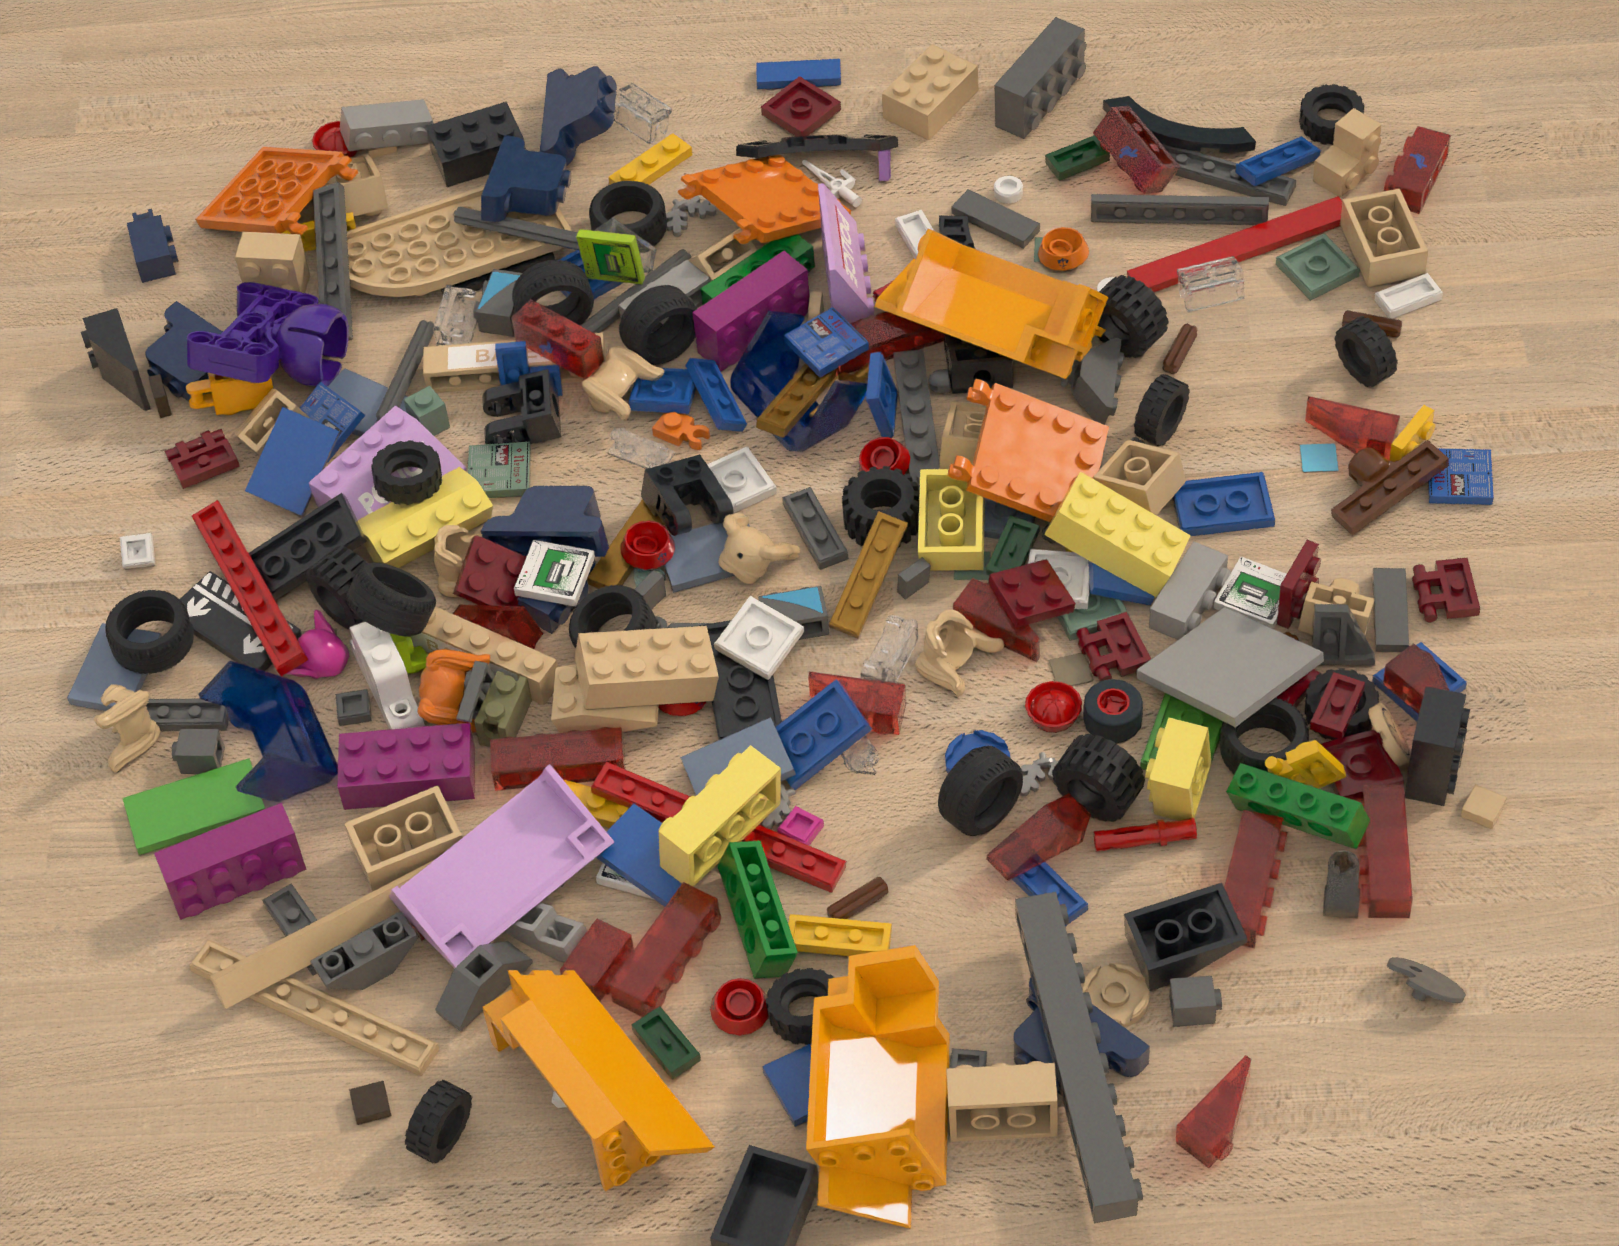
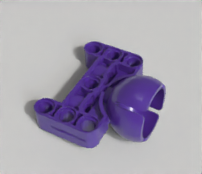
[187,282,349,387]

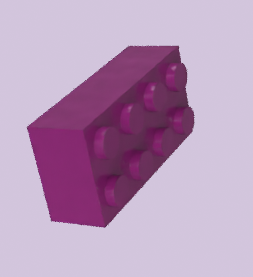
[693,251,810,372]
[337,723,475,810]
[154,803,307,920]

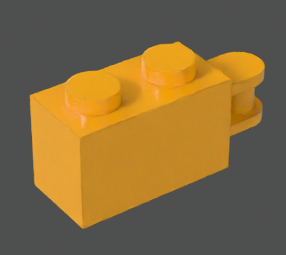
[186,373,273,415]

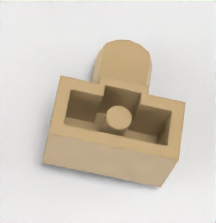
[1298,578,1374,636]

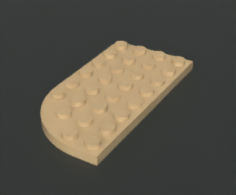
[347,186,572,297]

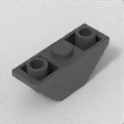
[1072,338,1124,425]
[310,911,418,990]
[435,941,533,1032]

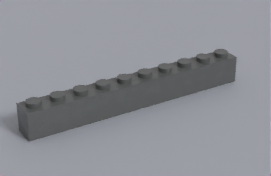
[1015,892,1143,1224]

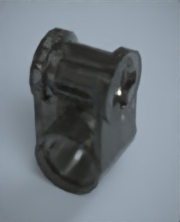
[1323,850,1360,919]

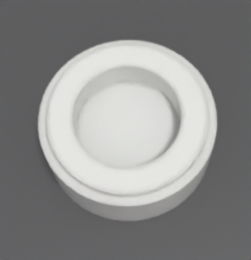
[994,176,1023,204]

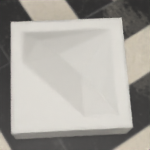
[120,533,156,569]

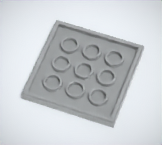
[1137,607,1324,727]

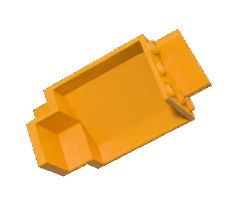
[874,228,1108,379]
[806,945,950,1229]
[482,970,715,1191]

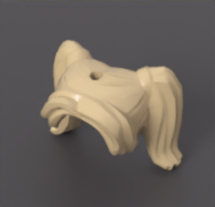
[582,346,664,421]
[718,512,800,584]
[434,525,482,597]
[915,609,1004,697]
[94,684,160,773]

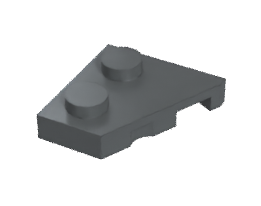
[1312,604,1375,666]
[456,661,495,723]

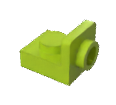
[389,633,428,674]

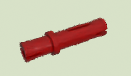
[1093,818,1197,852]

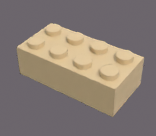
[574,626,719,709]

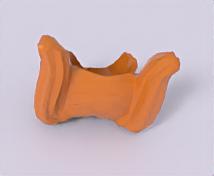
[417,649,491,733]

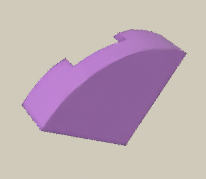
[878,149,891,181]

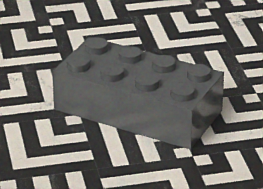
[994,17,1087,139]

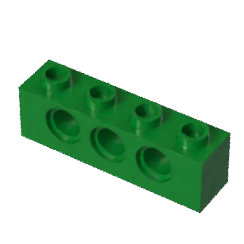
[701,234,815,305]
[1226,763,1370,849]
[718,841,798,979]

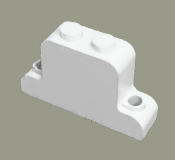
[349,622,425,729]

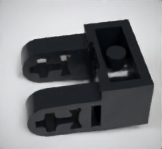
[943,333,1013,394]
[482,369,561,444]
[641,454,734,536]

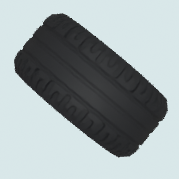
[589,181,667,253]
[512,260,594,337]
[619,285,697,365]
[346,562,436,637]
[569,585,657,648]
[105,590,194,674]
[1220,698,1309,775]
[938,746,1023,836]

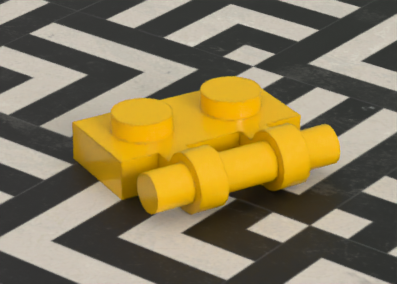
[1265,740,1347,789]

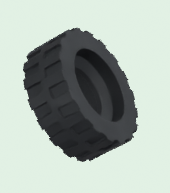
[1299,84,1365,145]
[1334,316,1398,387]
[1134,374,1190,446]
[371,440,442,505]
[1304,668,1379,740]
[766,968,835,1045]
[405,1080,472,1163]

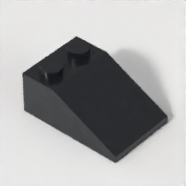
[81,308,151,411]
[1124,882,1247,991]

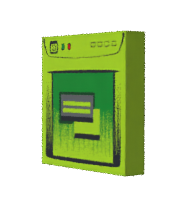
[576,229,645,285]

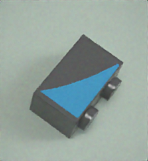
[473,269,522,337]
[758,586,829,640]

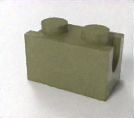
[474,671,532,751]

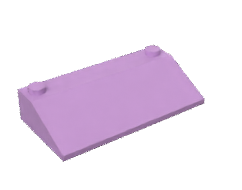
[389,764,614,968]

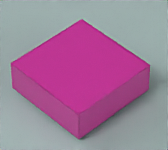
[777,806,824,846]

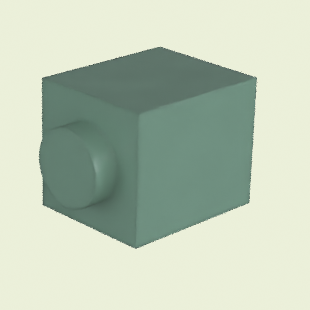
[404,386,450,436]

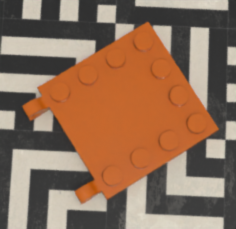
[195,147,358,236]
[678,155,851,244]
[947,379,1109,523]

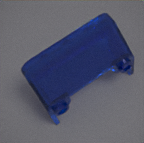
[730,310,868,452]
[198,661,338,802]

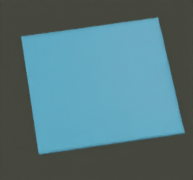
[1300,443,1339,472]

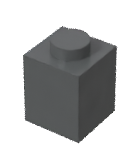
[172,729,225,774]
[1169,976,1222,1027]

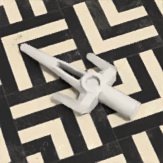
[802,160,862,207]

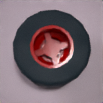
[1083,679,1143,743]

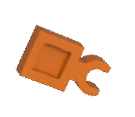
[652,412,710,450]

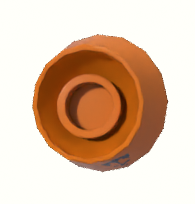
[1038,227,1089,271]

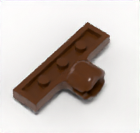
[1331,440,1449,536]

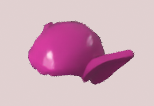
[287,610,349,679]

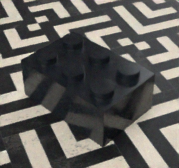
[426,101,526,187]
[1404,686,1471,806]
[710,1145,819,1246]

